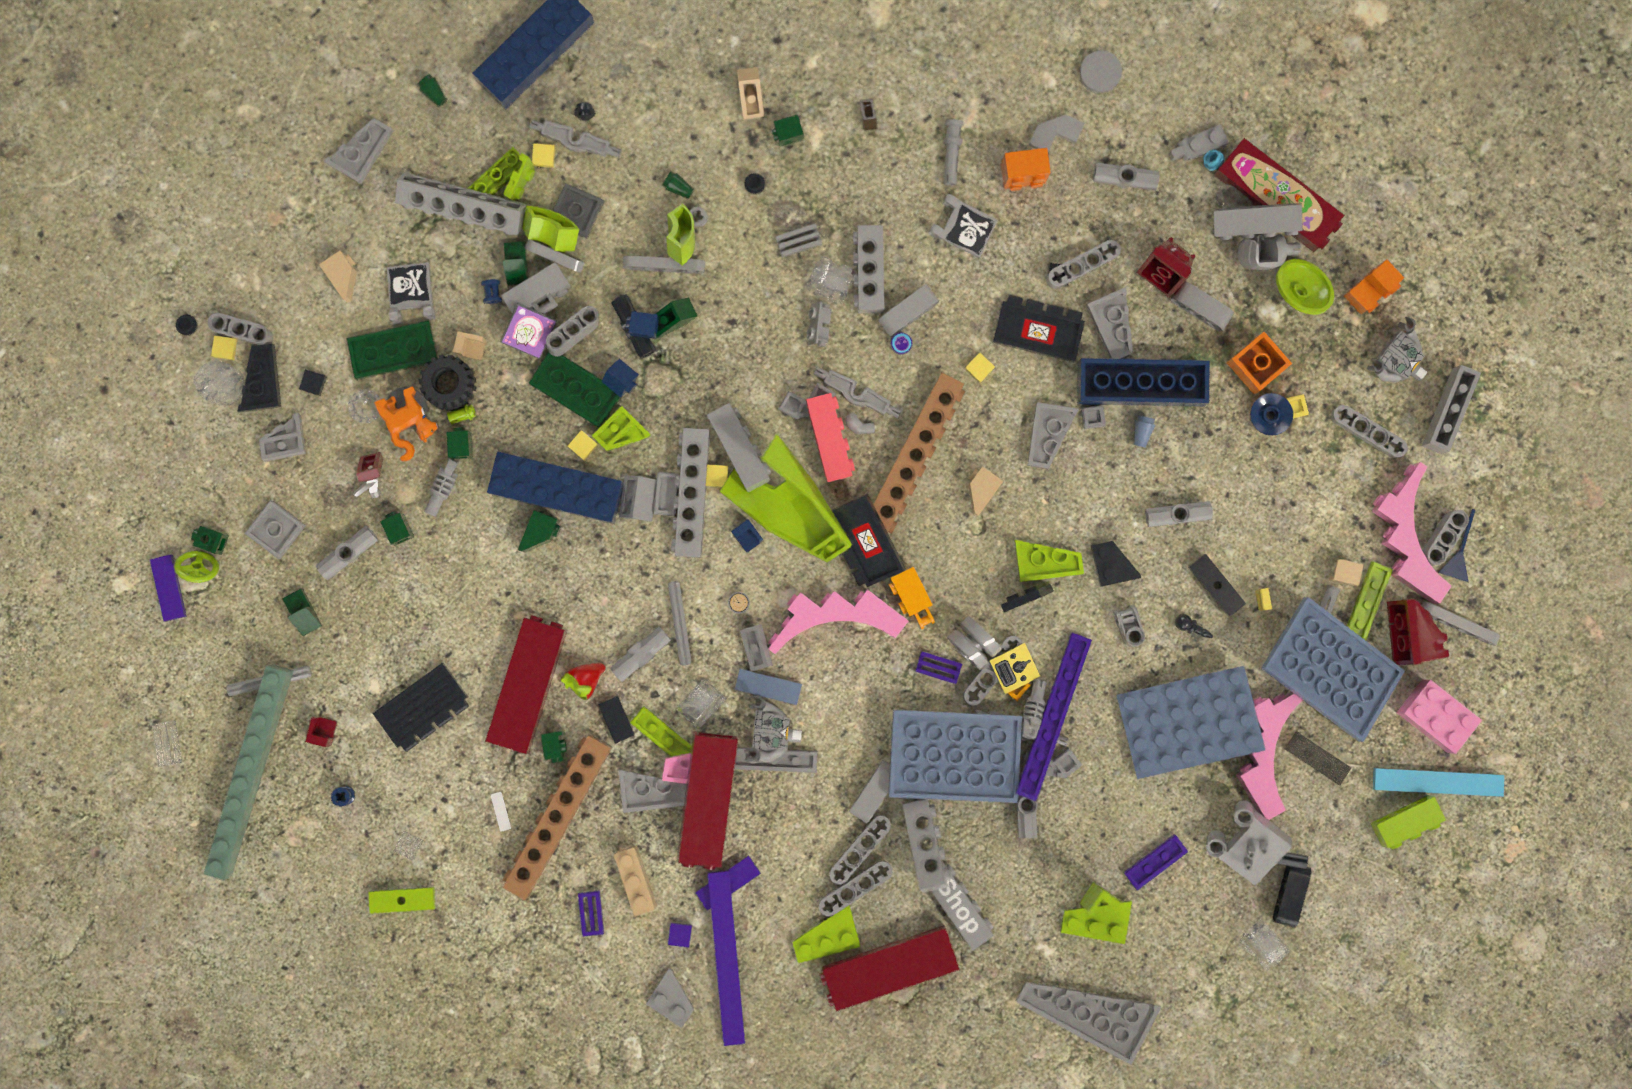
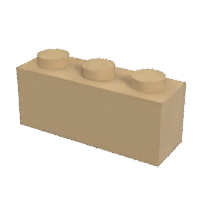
[614,845,657,917]

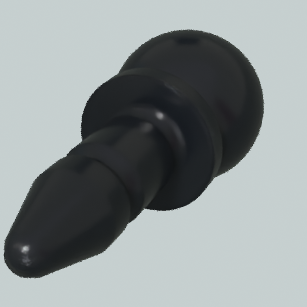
[1175,614,1213,638]

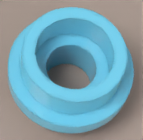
[1203,150,1225,171]

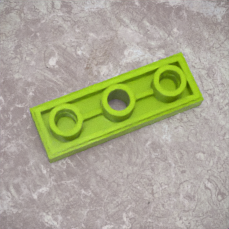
[467,147,522,195]
[368,887,436,914]

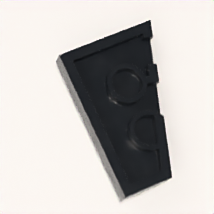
[237,344,281,413]

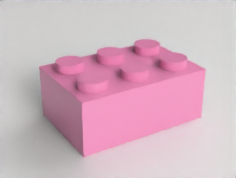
[1396,679,1482,754]

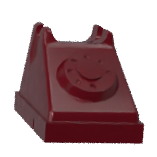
[1136,237,1195,298]
[1387,599,1449,665]

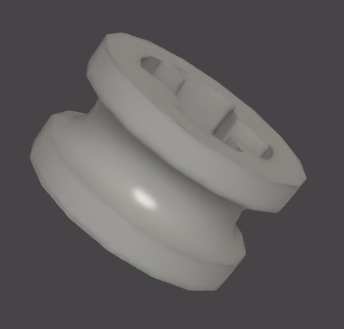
[690,207,708,227]

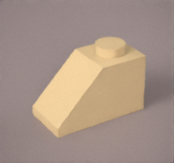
[737,67,764,119]
[319,250,357,303]
[968,466,1003,517]

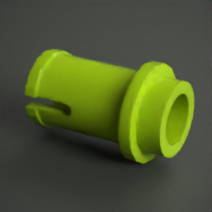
[447,404,476,425]

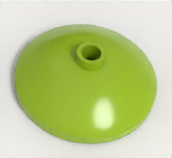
[1276,259,1334,315]

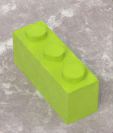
[1370,795,1446,850]

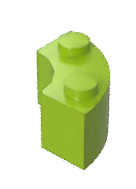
[666,204,695,266]
[522,206,579,252]

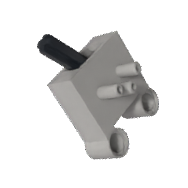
[1206,800,1309,886]

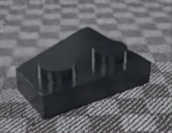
[1091,541,1141,587]
[1001,584,1054,612]

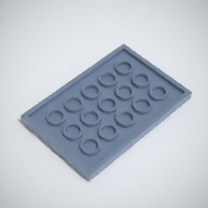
[1261,597,1405,742]
[1117,666,1266,779]
[888,710,1022,803]

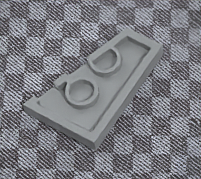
[323,118,394,184]
[1086,287,1133,359]
[1027,402,1079,469]
[619,769,686,813]

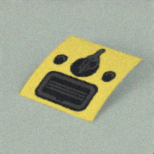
[989,643,1040,694]

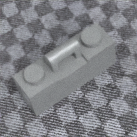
[501,262,571,314]

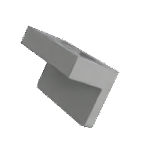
[619,475,657,522]

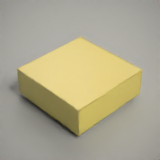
[532,144,555,168]
[211,336,237,360]
[965,353,995,383]
[1286,394,1309,419]
[568,430,598,460]
[706,465,728,487]
[1255,588,1272,611]

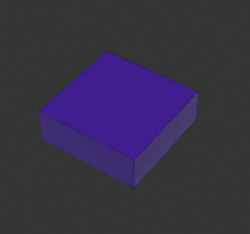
[668,922,692,948]

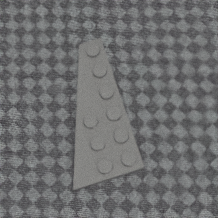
[1015,981,1161,1065]

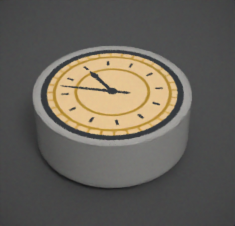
[728,592,750,614]

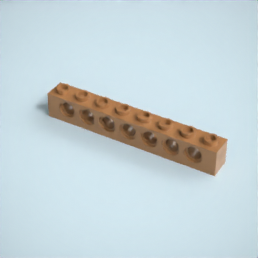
[873,373,965,534]
[502,735,613,900]

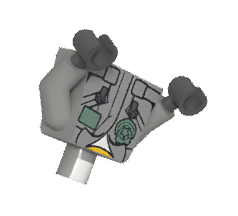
[1367,317,1428,382]
[744,695,802,762]

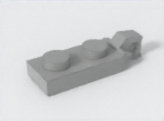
[1169,124,1229,161]

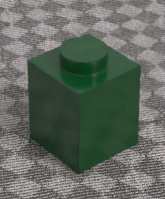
[771,114,804,147]
[446,427,473,460]
[380,511,414,546]

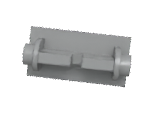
[806,301,832,347]

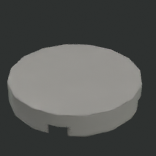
[1080,51,1122,93]

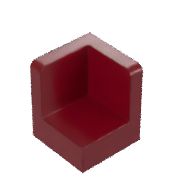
[305,716,338,747]

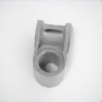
[1113,605,1145,647]

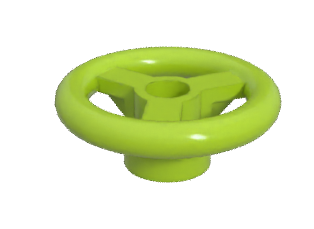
[174,551,219,583]

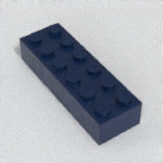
[472,0,595,110]
[1077,358,1210,407]
[487,451,624,524]

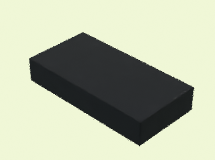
[598,696,635,744]

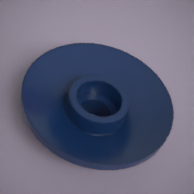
[1250,393,1293,436]

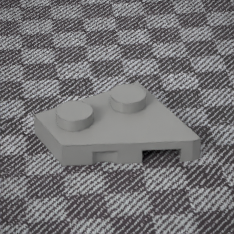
[259,413,306,462]
[646,967,694,1028]

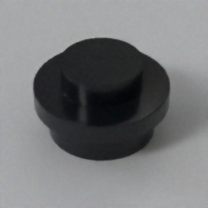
[574,102,595,121]
[744,173,765,195]
[176,314,198,336]

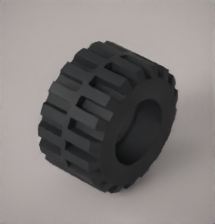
[419,355,477,411]

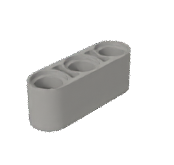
[1171,281,1234,332]
[878,284,939,337]
[546,306,599,356]
[208,313,274,345]
[1422,510,1469,566]
[849,760,890,824]

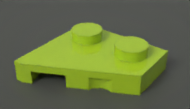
[503,153,535,201]
[592,406,651,452]

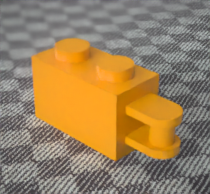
[888,567,935,629]

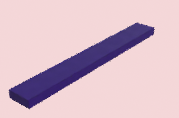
[1015,633,1092,802]
[708,870,745,1046]

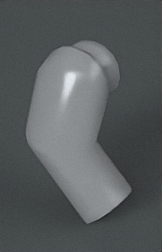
[846,413,875,435]

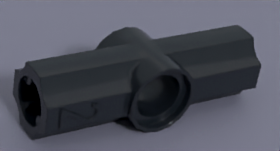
[611,294,656,359]

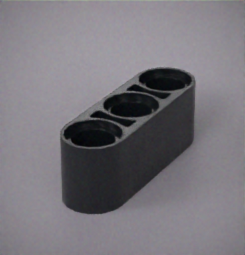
[1273,865,1311,928]

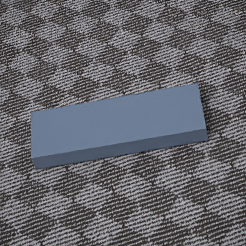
[735,669,802,705]

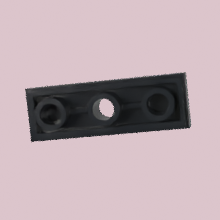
[1188,554,1246,617]

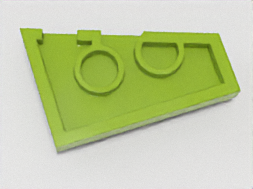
[1014,540,1084,582]
[1060,900,1132,944]
[793,905,861,964]

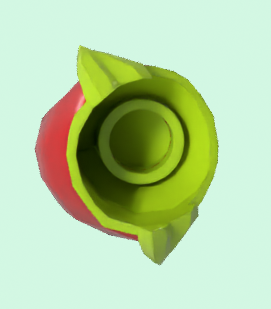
[561,663,606,701]

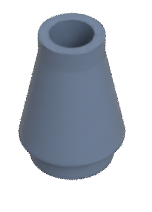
[1134,415,1156,448]

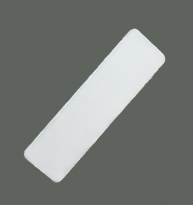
[491,792,511,832]

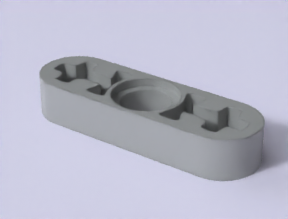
[525,239,585,273]

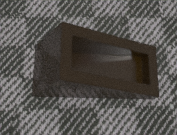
[860,99,877,131]

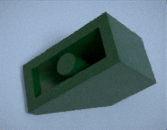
[655,297,698,339]
[518,510,561,553]

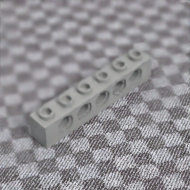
[395,172,526,235]
[671,428,710,558]

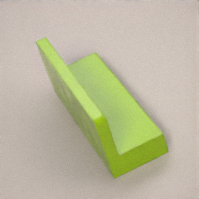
[1079,882,1122,914]

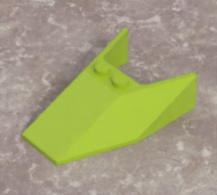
[720,434,852,563]

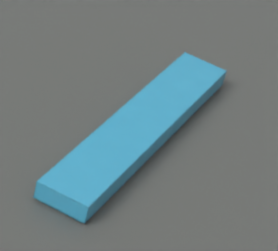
[1373,768,1504,797]

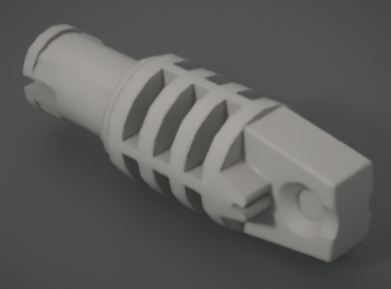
[424,459,458,517]
[1021,679,1047,740]

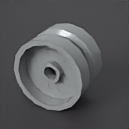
[947,616,1001,670]

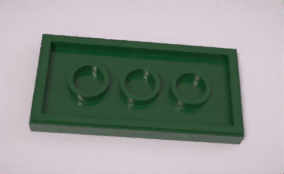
[346,320,438,380]
[528,352,621,428]

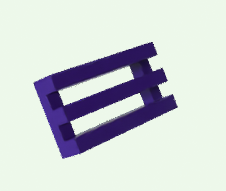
[915,651,962,684]
[578,890,604,937]

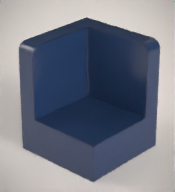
[731,519,764,553]

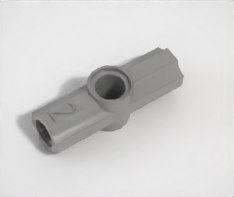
[1093,163,1160,191]
[1145,501,1213,527]
[316,526,379,580]
[610,626,671,682]
[1015,773,1037,838]

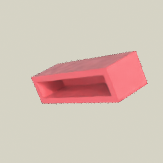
[805,393,855,482]

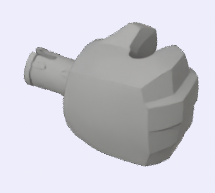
[1237,234,1301,270]

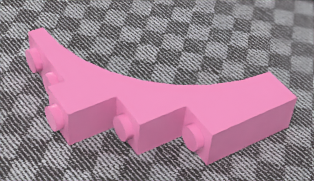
[1371,462,1452,604]
[768,590,908,654]
[1236,692,1303,820]

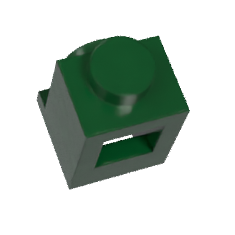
[191,526,229,555]
[541,730,567,763]

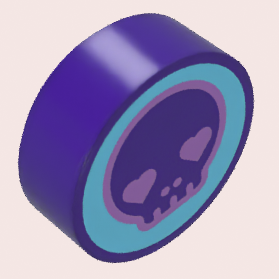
[891,333,912,355]

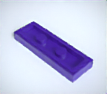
[150,554,187,622]
[1123,834,1188,891]
[695,855,761,911]

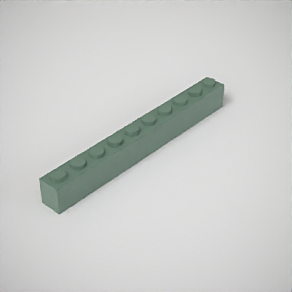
[203,664,294,880]

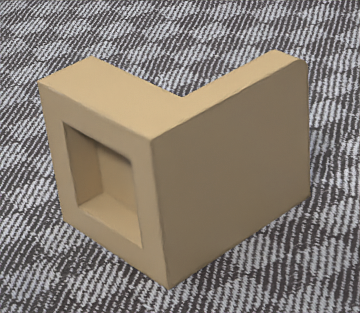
[453,331,486,360]
[1328,559,1363,586]

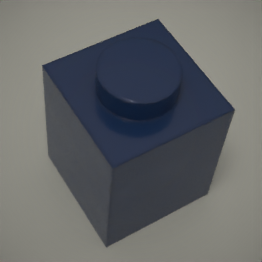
[626,311,659,339]
[601,358,639,397]

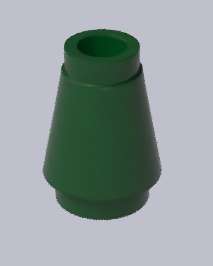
[417,74,448,107]
[662,171,694,199]

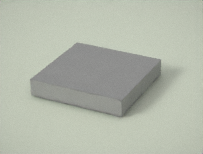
[245,500,306,559]

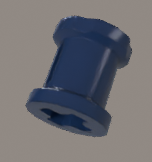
[481,279,502,304]
[331,786,355,807]

